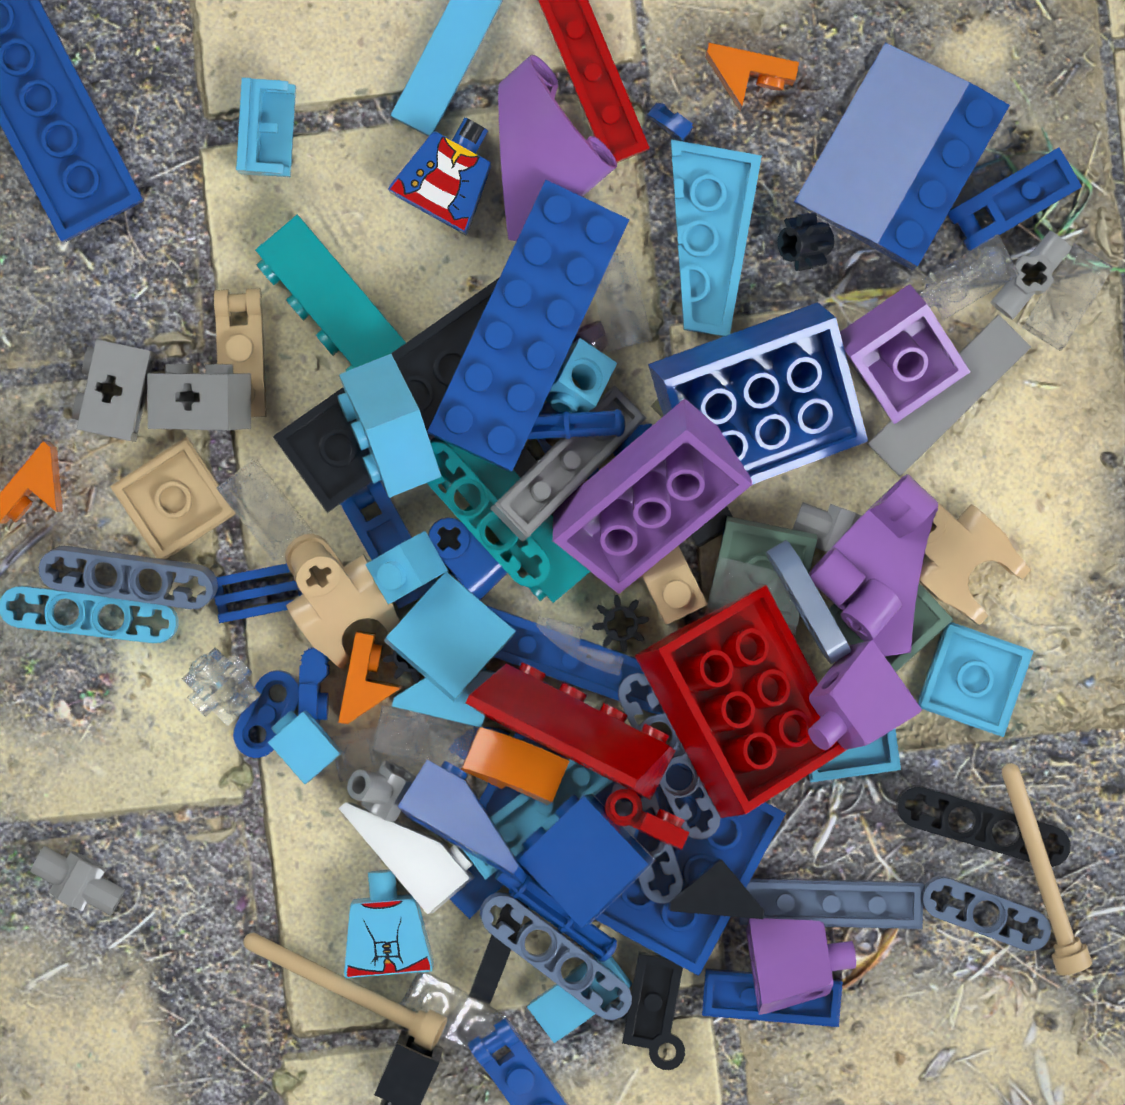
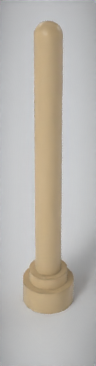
[1002,763,1092,975]
[243,933,447,1051]

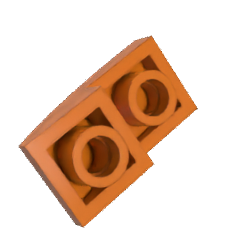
[461,727,570,805]

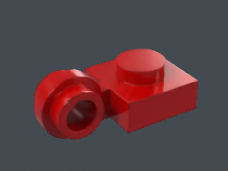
[605,789,690,850]

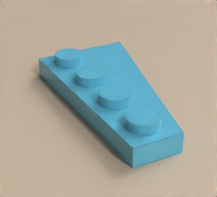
[671,140,762,337]

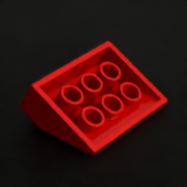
[635,585,848,818]
[465,662,676,800]

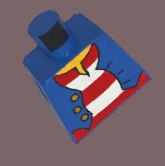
[388,117,491,236]

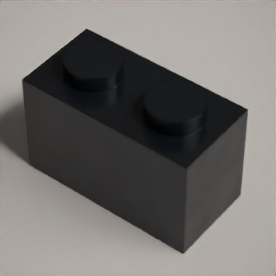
[374,1030,443,1105]

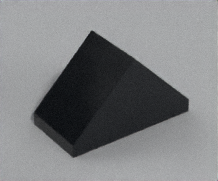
[668,859,764,919]

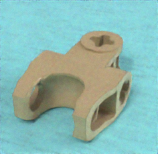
[919,503,1031,625]
[285,534,400,668]

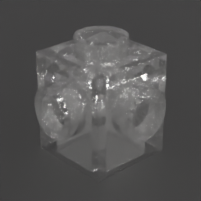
[181,647,261,726]

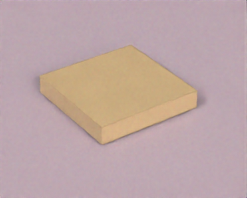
[110,437,238,560]

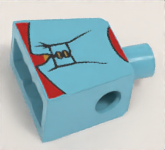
[344,870,434,978]

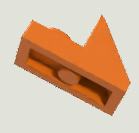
[705,43,799,111]
[0,441,63,524]
[338,631,403,724]

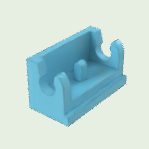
[236,78,296,177]

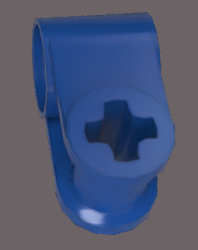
[428,517,508,600]

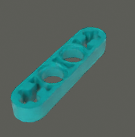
[427,442,551,587]

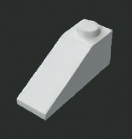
[339,802,474,914]

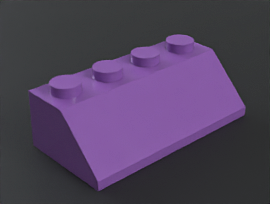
[553,399,752,594]

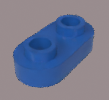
[233,670,299,758]

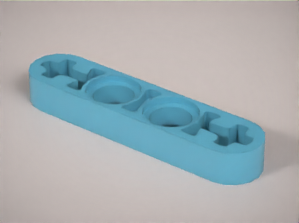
[0,586,179,643]

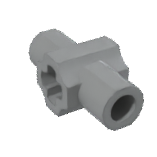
[990,230,1072,320]
[793,502,862,552]
[347,761,416,822]
[30,846,125,916]

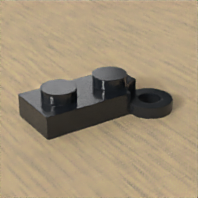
[622,951,685,1070]

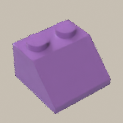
[840,284,970,424]

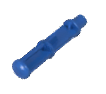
[528,409,626,439]
[495,871,617,962]

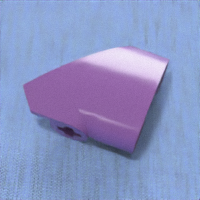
[498,55,617,241]
[809,474,938,657]

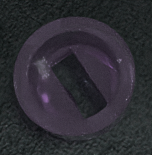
[572,320,608,353]

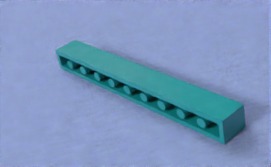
[255,214,591,603]

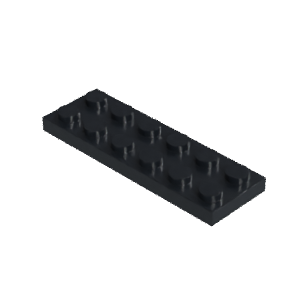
[273,278,499,513]

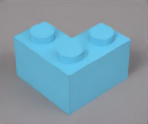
[337,354,441,498]

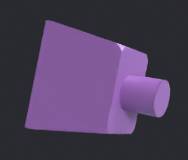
[808,640,922,750]
[746,918,856,1015]

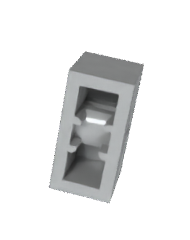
[72,339,156,442]
[147,364,251,430]

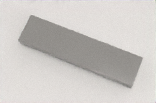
[867,315,1031,476]
[490,385,646,542]

